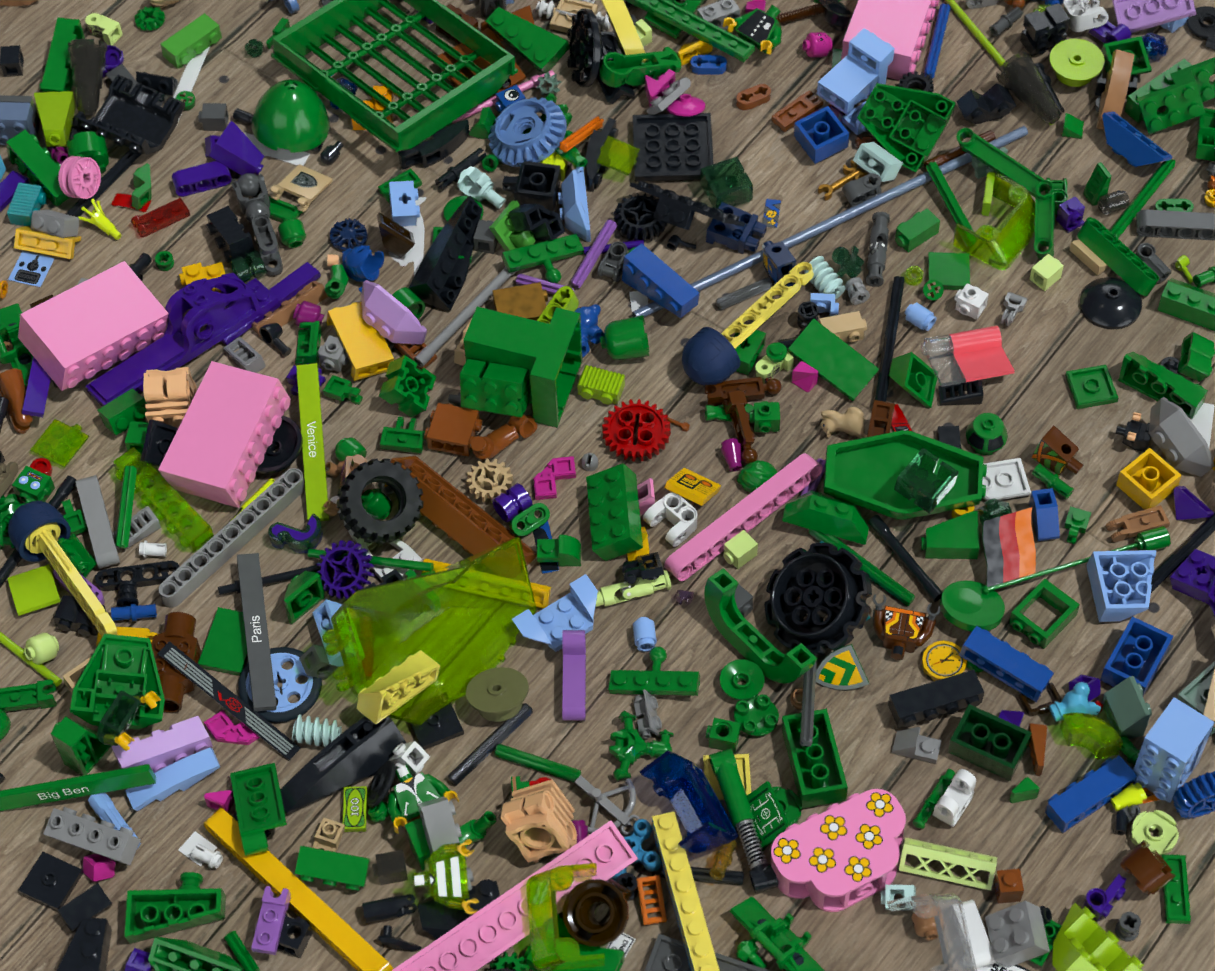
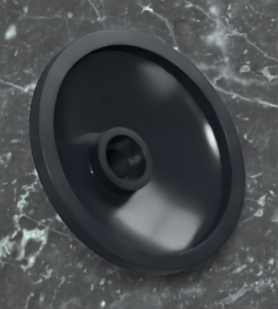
[1080,277,1142,330]
[257,416,303,473]

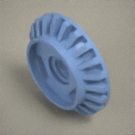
[488,97,567,167]

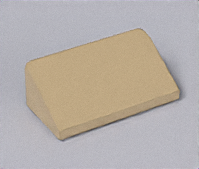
[1069,240,1109,276]

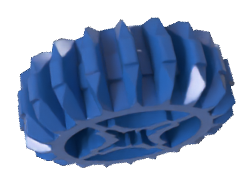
[1172,771,1215,819]

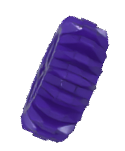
[316,540,375,599]

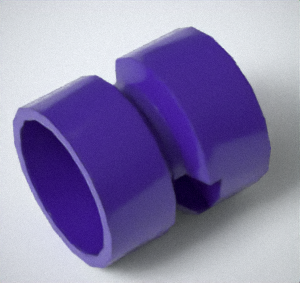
[492,483,533,523]

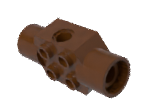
[152,612,201,713]

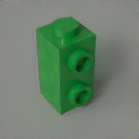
[895,208,940,253]

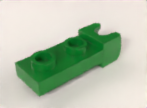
[0,680,57,712]

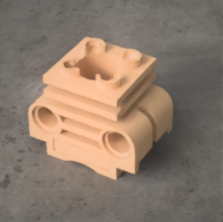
[143,367,197,428]
[501,779,577,863]

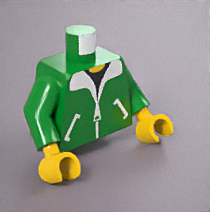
[387,765,459,833]

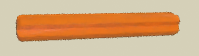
[559,116,604,152]

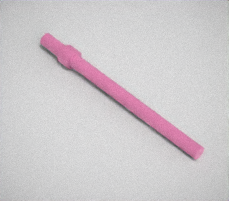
[452,70,555,124]

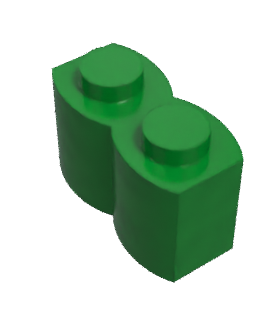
[1178,332,1215,382]

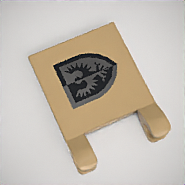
[271,164,333,212]

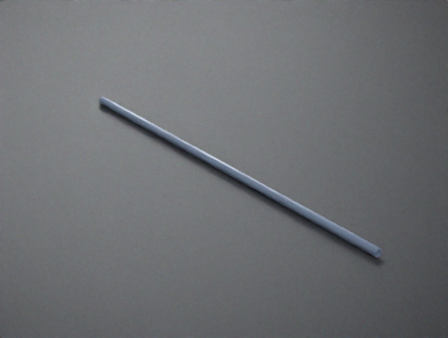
[632,126,1028,317]

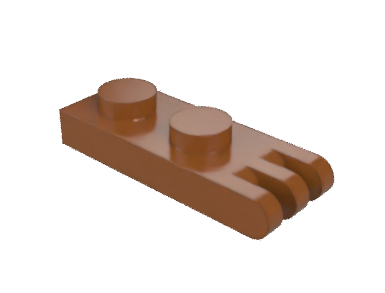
[772,90,824,132]

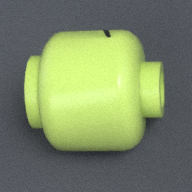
[24,632,59,665]

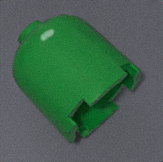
[600,315,650,360]

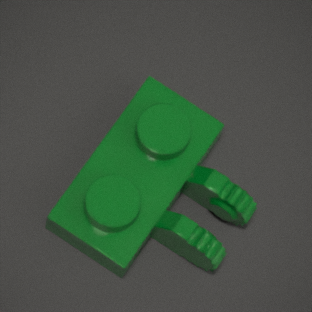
[380,417,425,453]

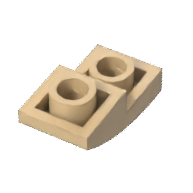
[312,818,345,852]

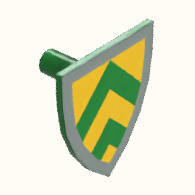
[816,644,869,690]

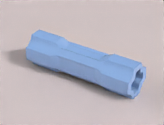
[88,792,141,849]

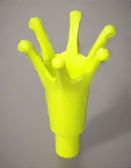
[78,199,122,240]

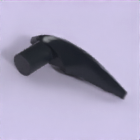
[377,925,422,950]

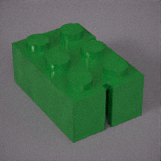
[460,359,529,418]

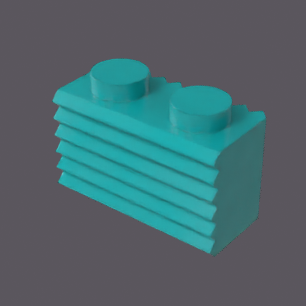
[7,182,47,227]

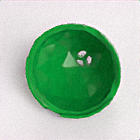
[252,80,330,153]

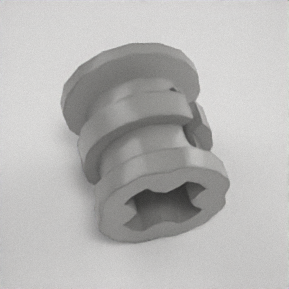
[845,277,870,305]

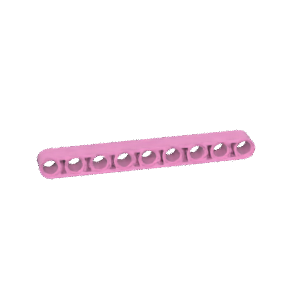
[664,453,823,581]

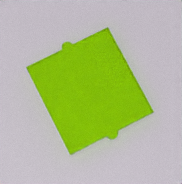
[597,136,640,176]

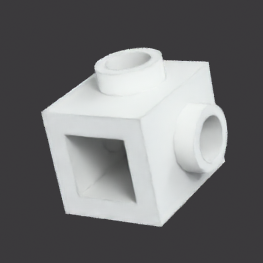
[954,283,989,320]
[389,741,430,775]

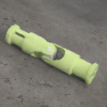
[596,570,671,607]

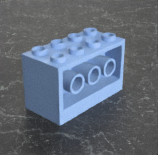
[1133,697,1215,803]

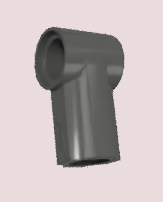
[1136,243,1172,283]

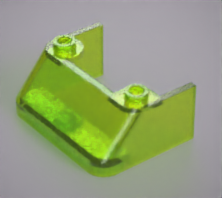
[953,173,1035,270]
[526,863,605,971]

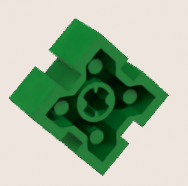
[379,355,436,418]

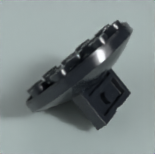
[567,9,622,87]

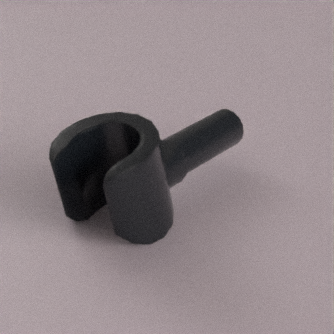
[667,235,696,250]

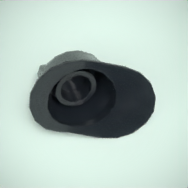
[818,0,854,31]

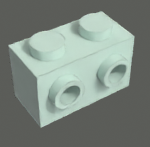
[853,142,903,182]

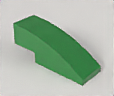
[1195,108,1215,161]

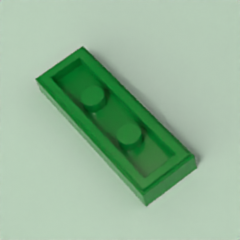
[1161,854,1191,924]

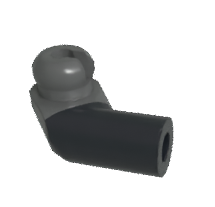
[1115,805,1141,835]

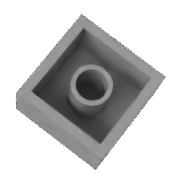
[985,901,1050,967]

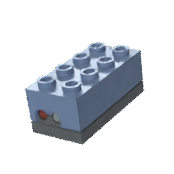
[0,95,40,145]

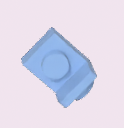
[810,293,839,316]

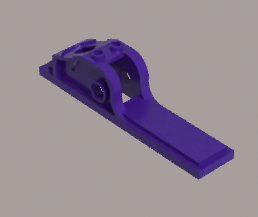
[85,273,279,407]

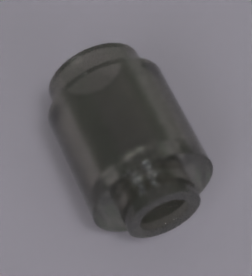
[1098,190,1130,215]

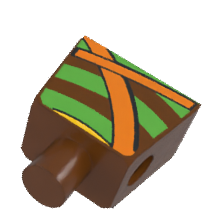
[1031,425,1084,475]

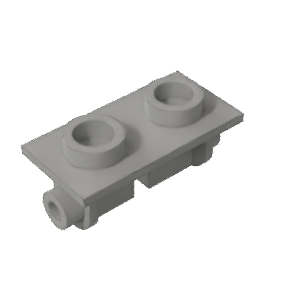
[634,690,662,739]

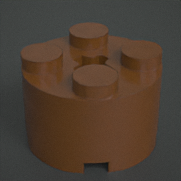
[1120,840,1175,895]

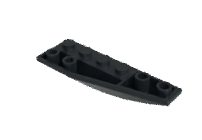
[409,196,482,311]
[280,716,407,815]

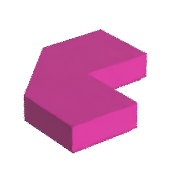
[533,456,576,500]
[204,710,260,745]

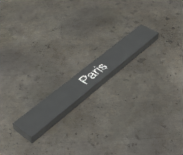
[237,553,276,712]

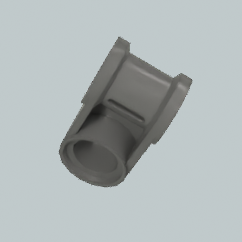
[842,173,881,207]
[597,241,628,282]

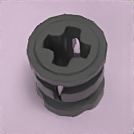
[1115,912,1141,942]

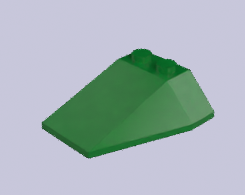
[70,634,165,730]

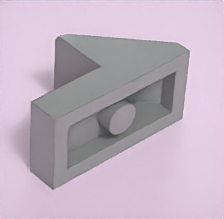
[892,727,942,764]

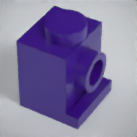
[1056,196,1085,233]

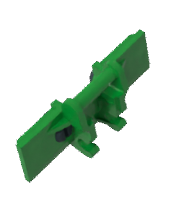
[0,303,33,387]
[730,896,825,971]

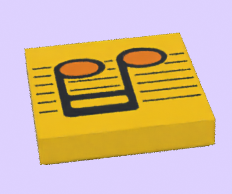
[665,468,721,506]

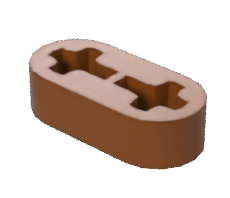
[736,84,771,110]

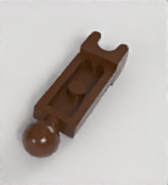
[705,377,782,406]
[723,390,758,464]

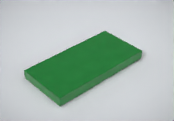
[788,318,879,401]

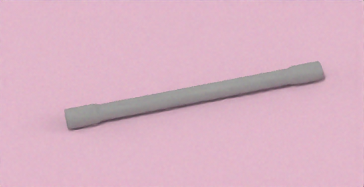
[413,266,517,368]

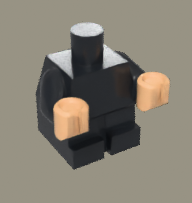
[1116,412,1151,452]

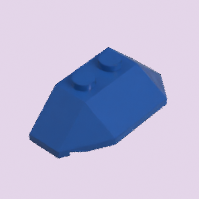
[1102,111,1173,167]

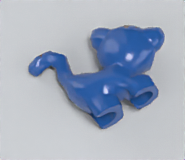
[575,304,604,358]

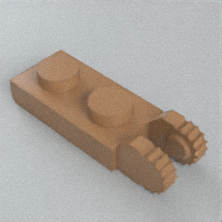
[1105,505,1170,542]

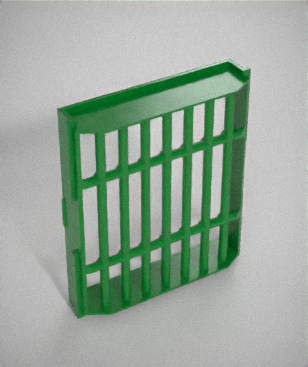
[271,0,518,152]

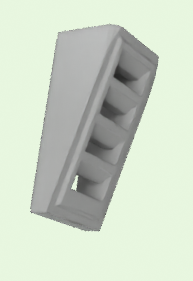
[223,337,266,373]
[113,506,161,550]

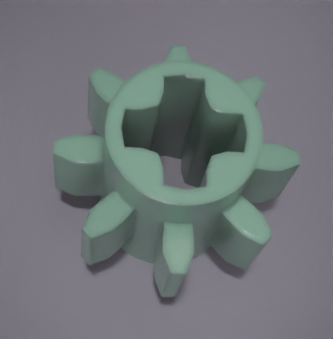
[536,72,562,95]

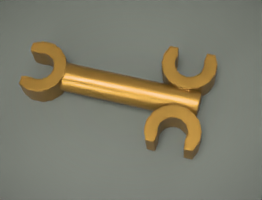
[818,160,870,201]

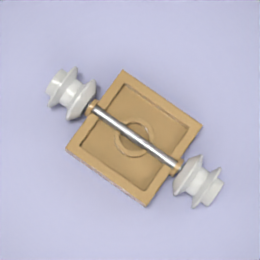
[536,0,611,33]

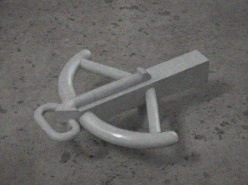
[575,775,640,835]

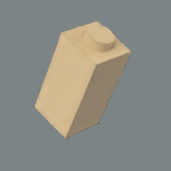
[819,311,867,343]

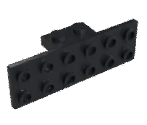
[629,181,745,230]

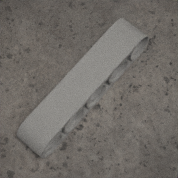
[75,475,120,569]

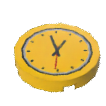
[922,641,967,681]

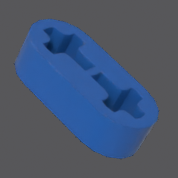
[690,55,727,75]

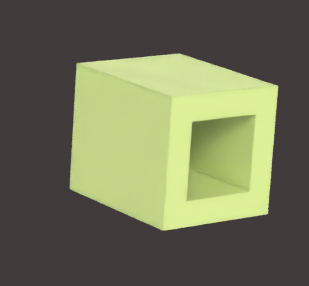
[1029,254,1064,291]
[723,530,758,569]

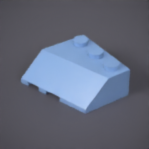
[1086,550,1156,622]

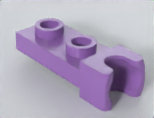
[251,886,291,955]

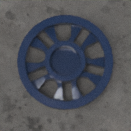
[330,218,368,252]

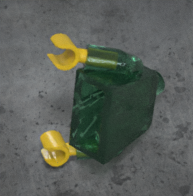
[97,690,161,751]

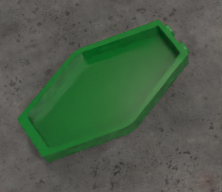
[823,430,987,520]

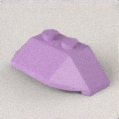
[361,280,427,344]

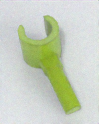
[1175,255,1193,283]

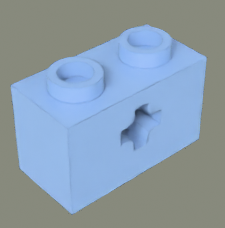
[389,181,420,226]

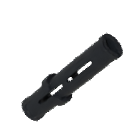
[435,148,487,190]

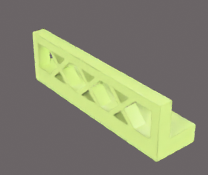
[899,837,997,890]

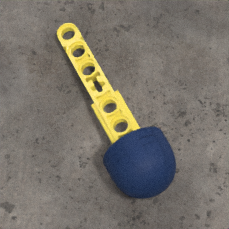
[682,262,814,385]
[8,501,117,637]

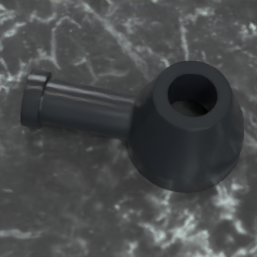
[259,323,292,357]

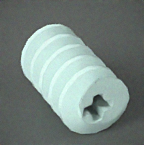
[804,256,846,299]
[292,714,342,747]

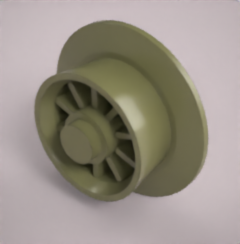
[466,667,529,722]

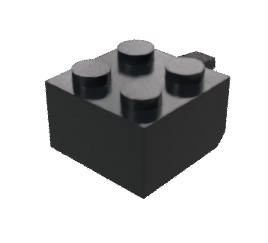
[502,161,561,211]

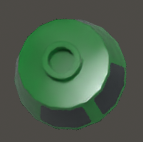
[966,413,1008,455]

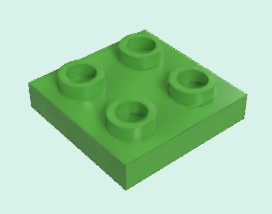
[489,201,535,251]

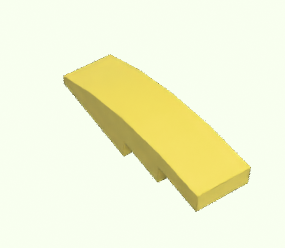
[601,0,646,63]

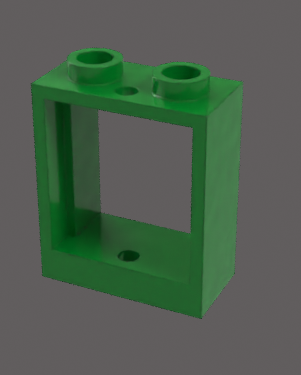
[1009,578,1080,649]

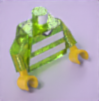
[412,839,479,914]

